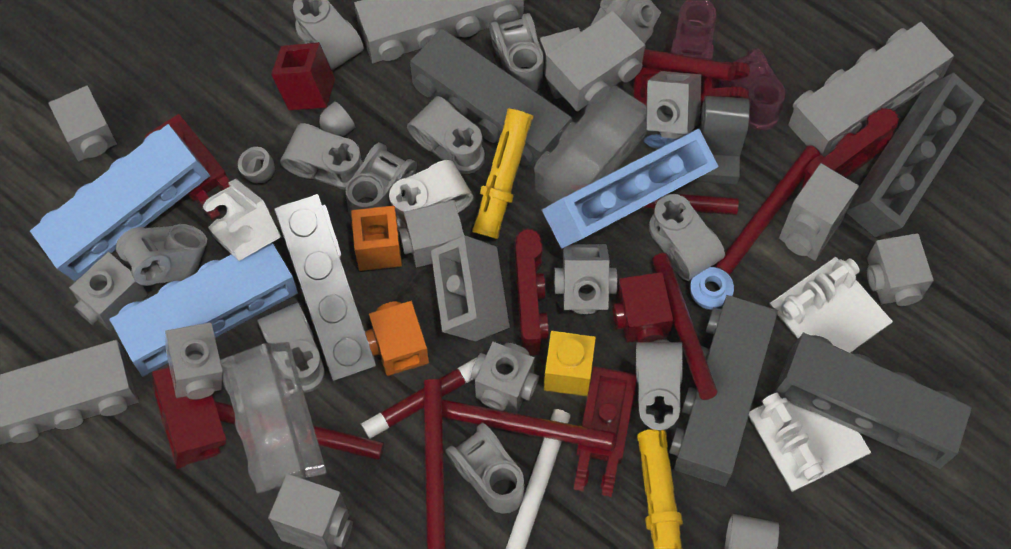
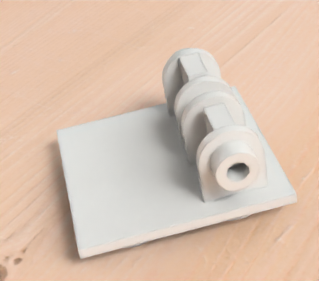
[769,257,893,353]
[748,393,871,492]

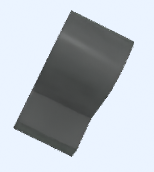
[695,96,749,184]

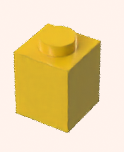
[544,331,596,396]

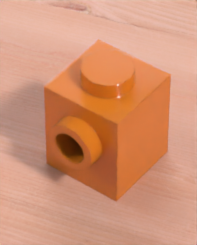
[351,206,402,271]
[365,301,429,376]

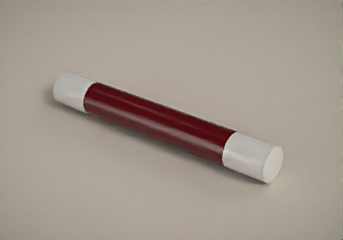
[361,358,477,439]

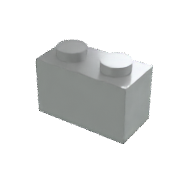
[546,11,645,111]
[779,163,859,261]
[431,235,510,341]
[268,474,353,549]

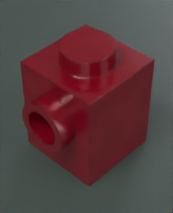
[271,42,335,110]
[612,272,673,343]

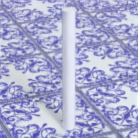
[506,409,571,549]

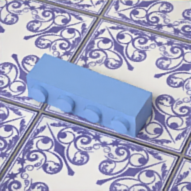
[30,124,211,281]
[542,129,719,249]
[110,243,298,377]

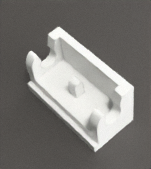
[203,179,281,261]

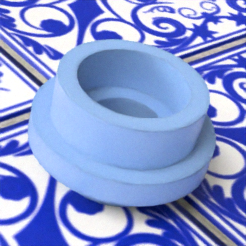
[690,267,734,310]

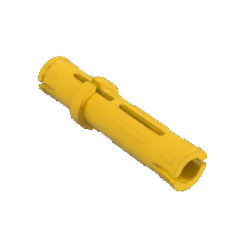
[472,108,534,239]
[637,429,683,549]

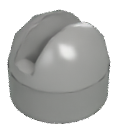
[319,101,355,137]
[238,147,275,183]

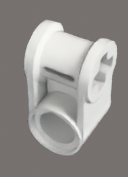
[389,160,474,229]

